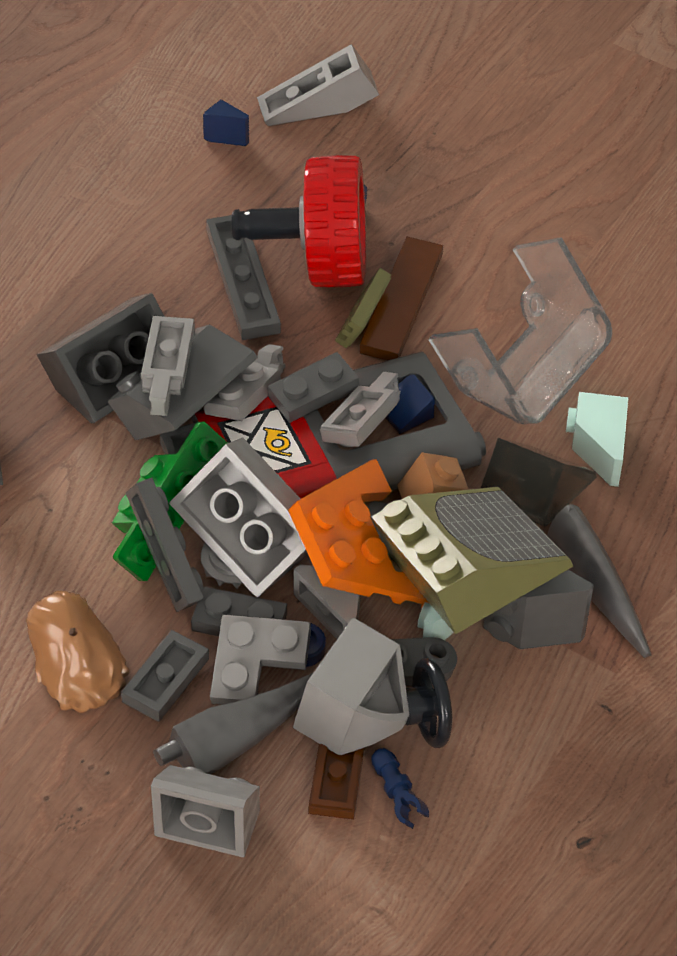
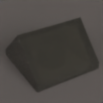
[481,438,597,527]

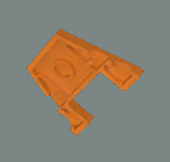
[288,459,429,609]

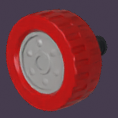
[231,155,366,288]

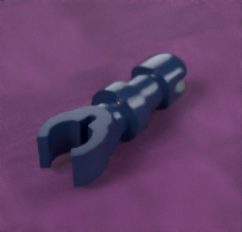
[371,748,429,829]

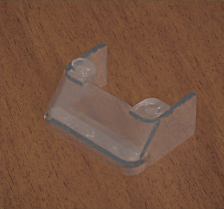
[428,237,612,425]

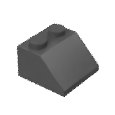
[483,570,594,649]

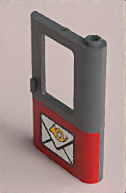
[192,352,486,499]

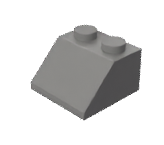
[151,765,260,858]

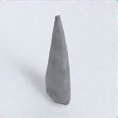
[547,504,652,658]
[153,672,314,774]

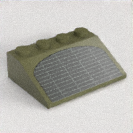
[371,487,573,634]

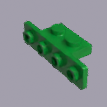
[111,422,228,581]

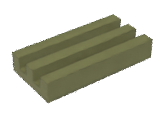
[335,268,391,348]

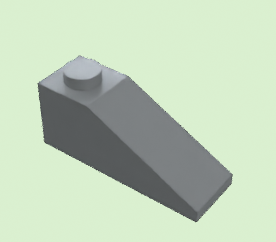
[257,44,379,126]

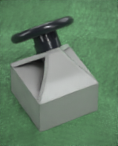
[293,617,452,755]

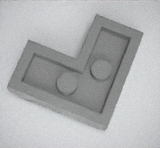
[210,614,311,705]

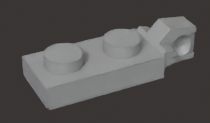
[141,316,195,416]
[204,344,286,421]
[320,372,401,447]

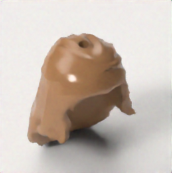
[26,591,130,714]

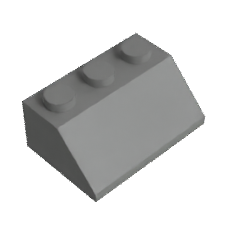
[169,438,308,598]

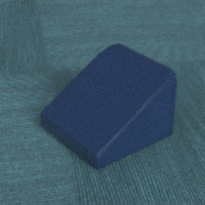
[203,99,249,146]
[385,374,435,434]

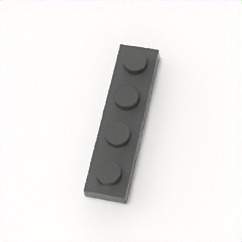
[206,215,281,340]

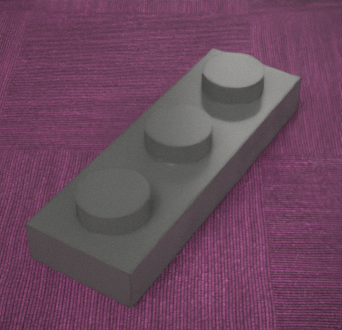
[126,477,204,612]

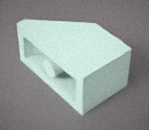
[566,392,628,487]

